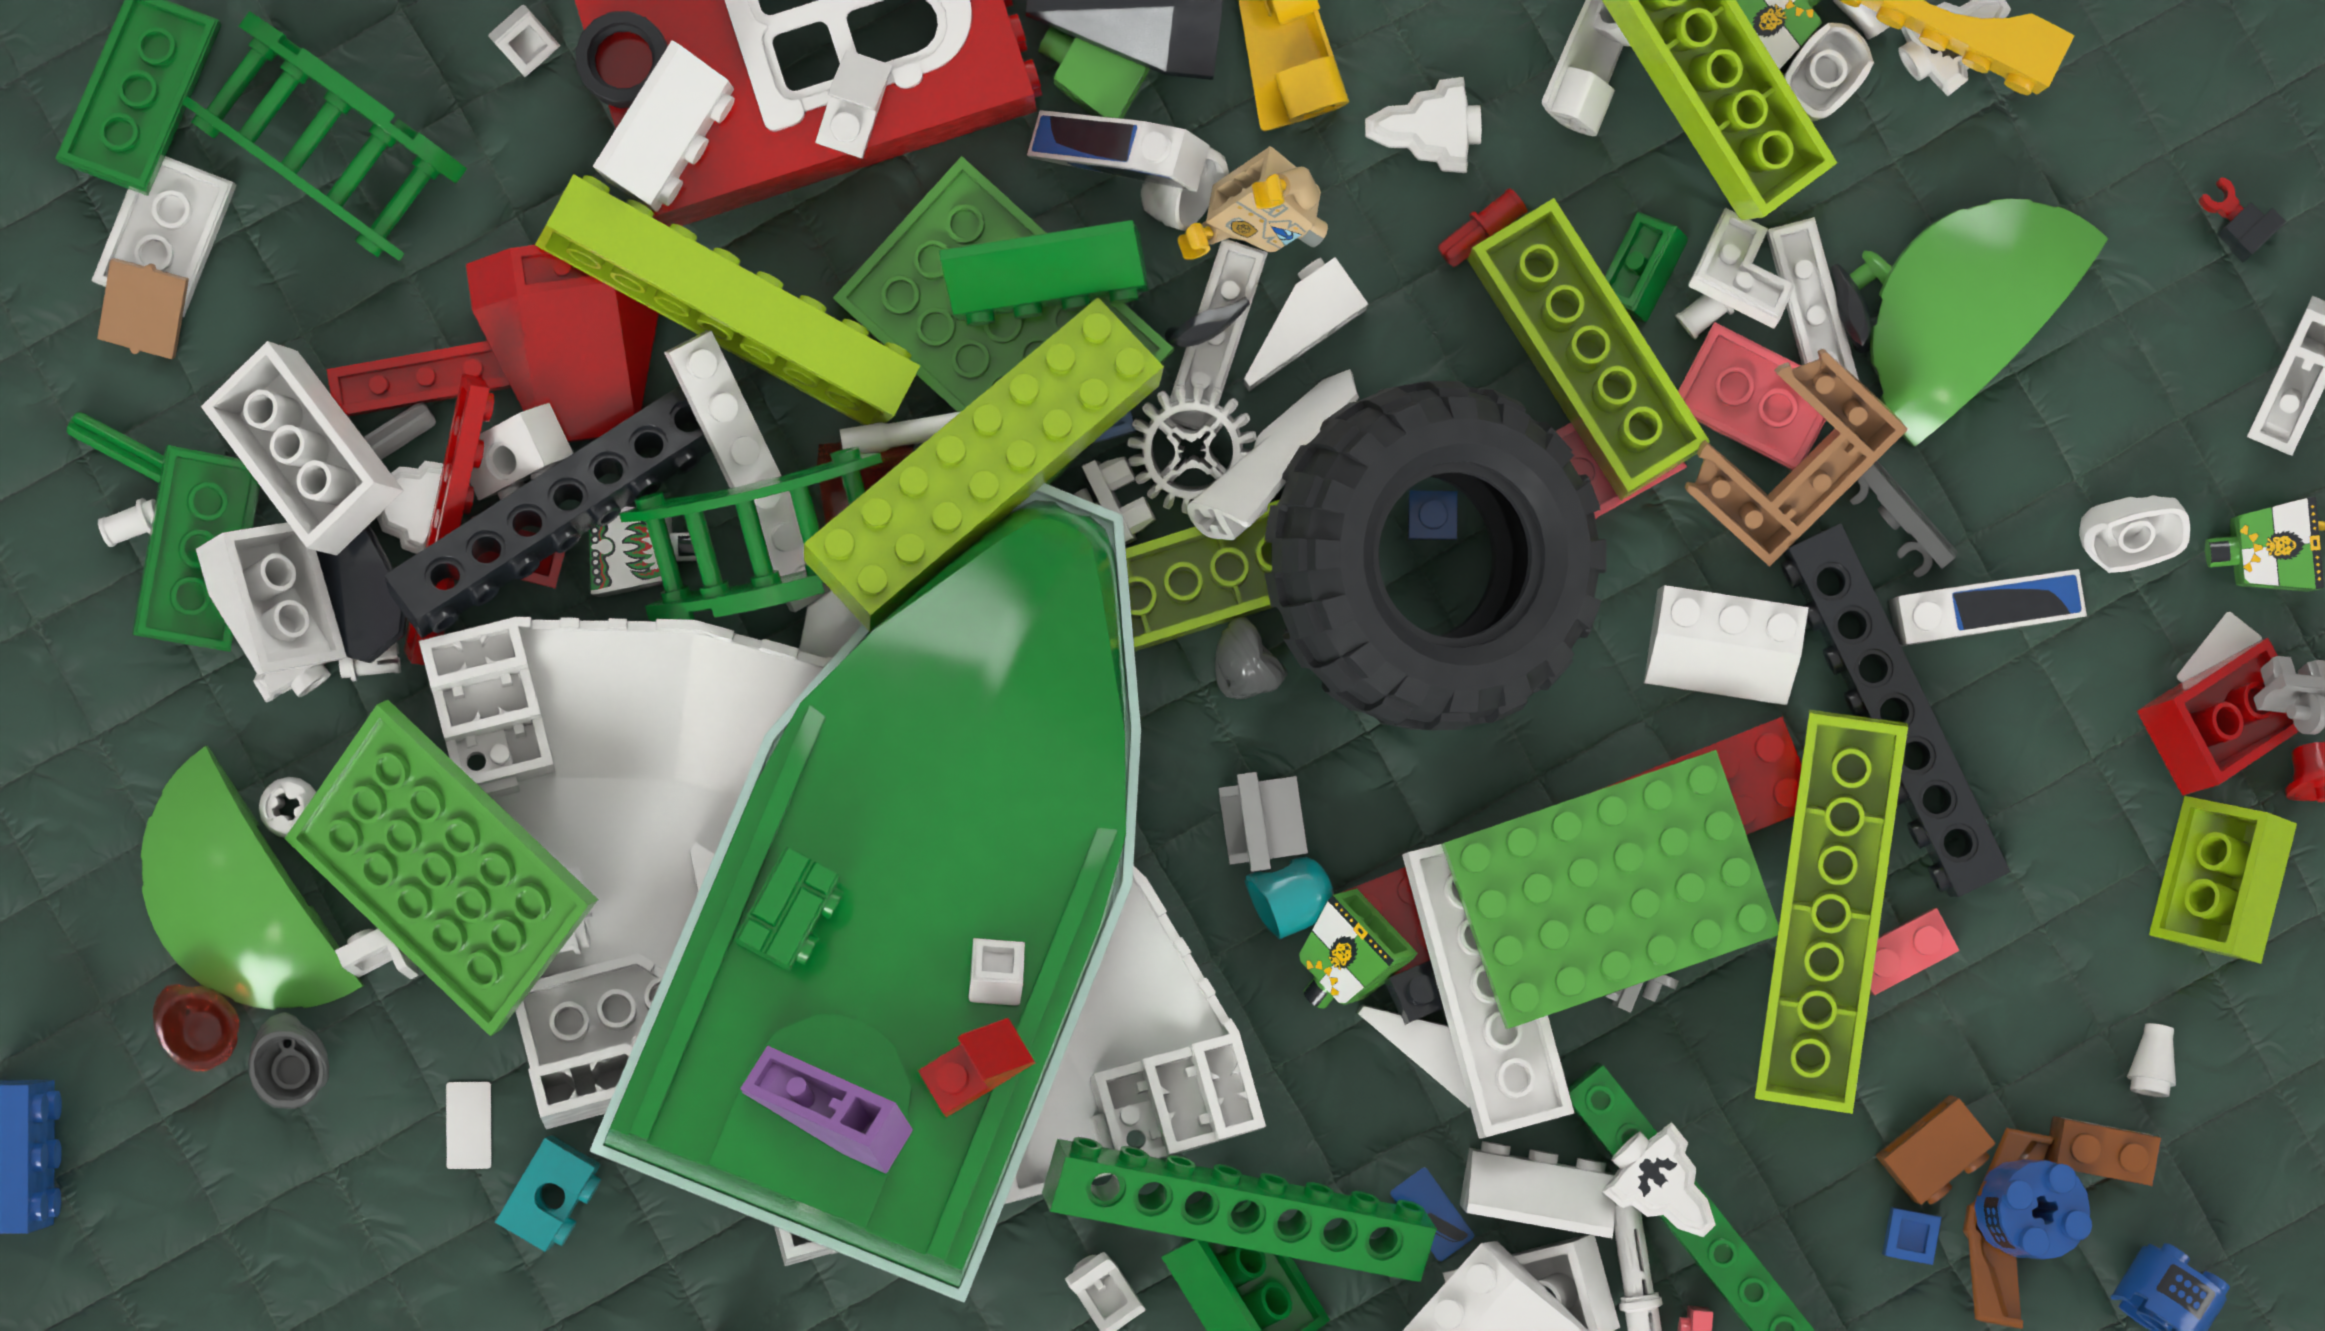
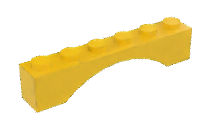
[1839,0,2075,95]

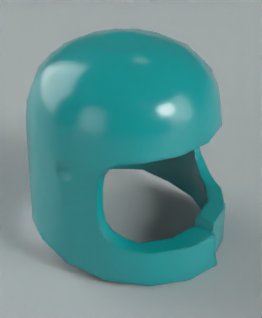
[1244,857,1334,940]

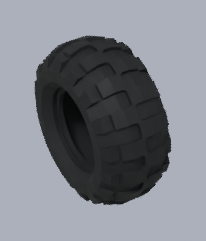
[1264,381,1606,730]

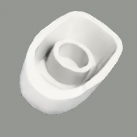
[1784,23,1874,121]
[2079,495,2190,573]

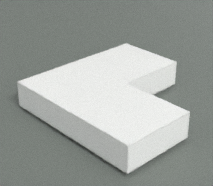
[1688,208,1795,329]

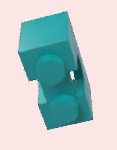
[495,1135,602,1252]

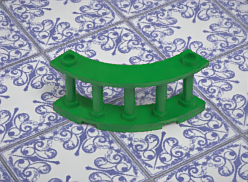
[181,11,467,261]
[619,447,882,622]

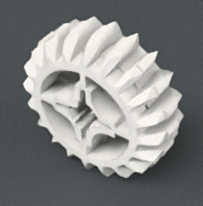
[1128,383,1257,514]

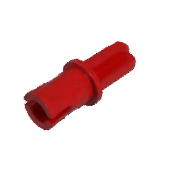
[1438,188,1528,267]

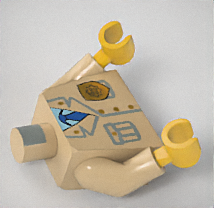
[1177,147,1328,260]

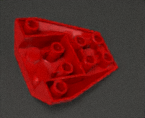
[466,245,659,443]

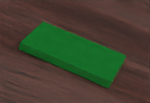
[55,0,222,196]
[132,445,260,652]

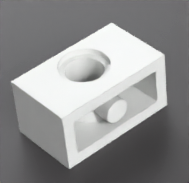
[470,403,574,501]

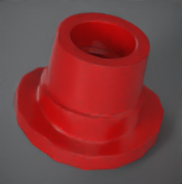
[2285,742,2325,802]

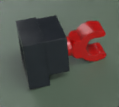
[2199,177,2287,262]

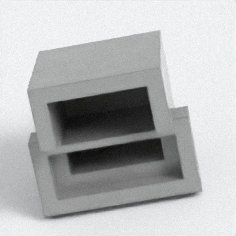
[1218,772,1308,872]

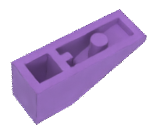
[740,1046,913,1174]

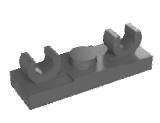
[1850,460,1958,577]

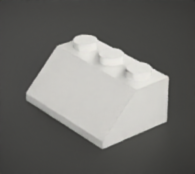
[593,40,735,212]
[1644,585,1808,705]
[1460,1141,1615,1238]

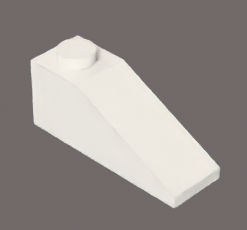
[1243,257,1368,391]
[2247,296,2325,456]
[1356,1004,1470,1108]

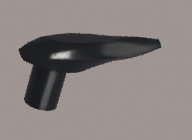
[1830,264,1871,353]
[1165,296,1250,347]

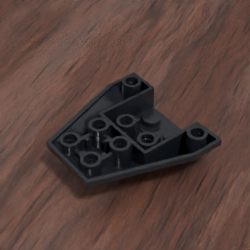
[1026,0,1223,80]

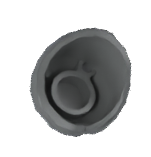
[1215,616,1288,699]
[248,1012,330,1109]

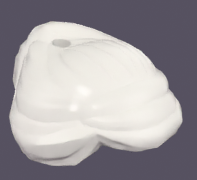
[1141,147,1229,231]

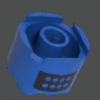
[1975,1160,2092,1260]
[2110,1243,2230,1331]

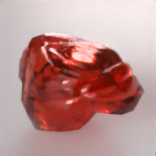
[153,984,240,1071]

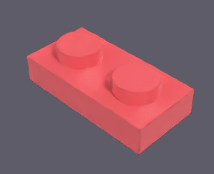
[1870,908,1960,995]

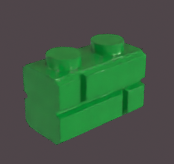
[735,846,844,971]

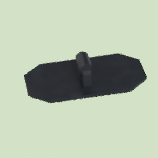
[316,524,407,663]

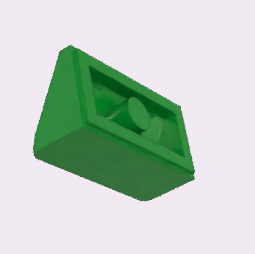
[1605,212,1688,322]

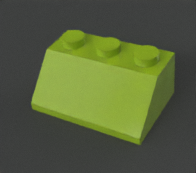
[2149,796,2297,964]

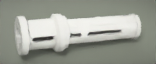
[1614,1204,1663,1331]

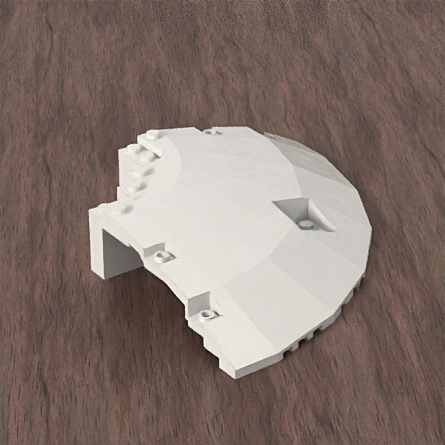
[419,617,1266,1266]

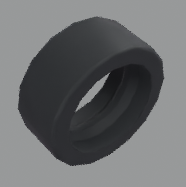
[575,11,668,108]

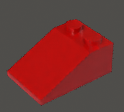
[2137,638,2299,796]

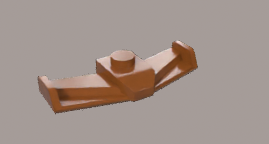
[1963,1127,2054,1329]

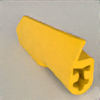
[1239,0,1349,131]

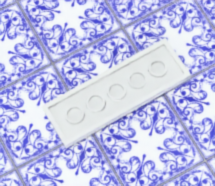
[1402,844,1574,1139]

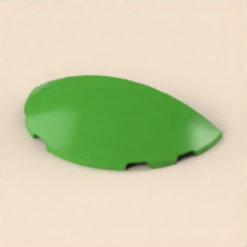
[1870,199,2108,447]
[141,746,365,1010]

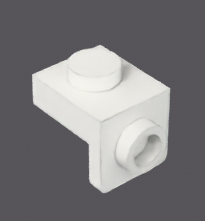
[335,928,419,979]
[1065,1252,1146,1331]

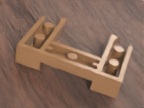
[1685,349,1908,567]

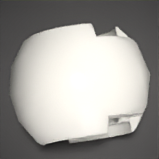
[259,777,316,837]

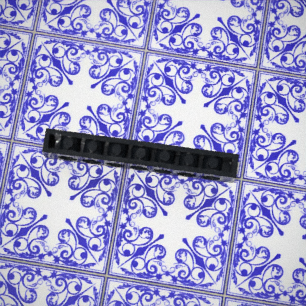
[384,386,712,638]
[1781,523,2011,897]

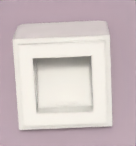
[488,5,560,77]
[969,938,1025,1006]

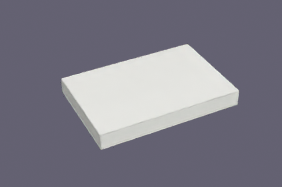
[92,156,237,317]

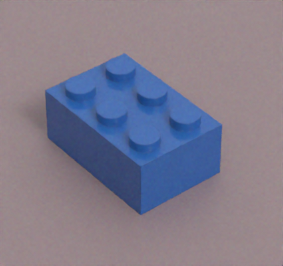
[0,1080,62,1234]

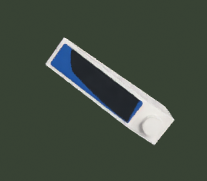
[1027,110,1210,192]
[1888,569,2087,646]

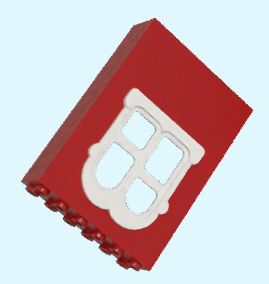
[574,0,1042,227]

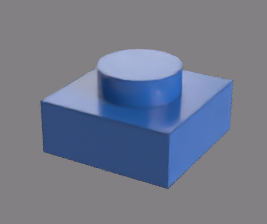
[1408,490,1458,540]
[1882,1207,1942,1265]

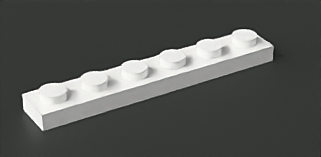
[664,331,830,612]

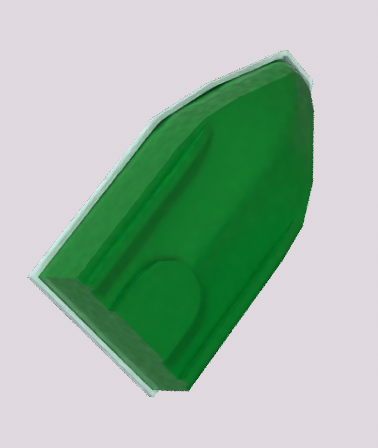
[590,483,1141,1303]

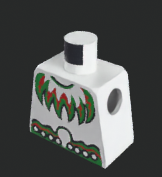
[589,506,697,597]

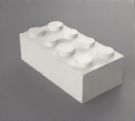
[201,341,404,555]

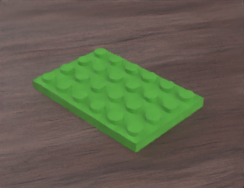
[833,156,1174,486]
[284,700,598,1036]
[1441,750,1779,1029]

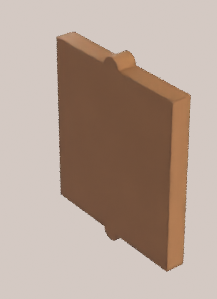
[97,258,189,359]

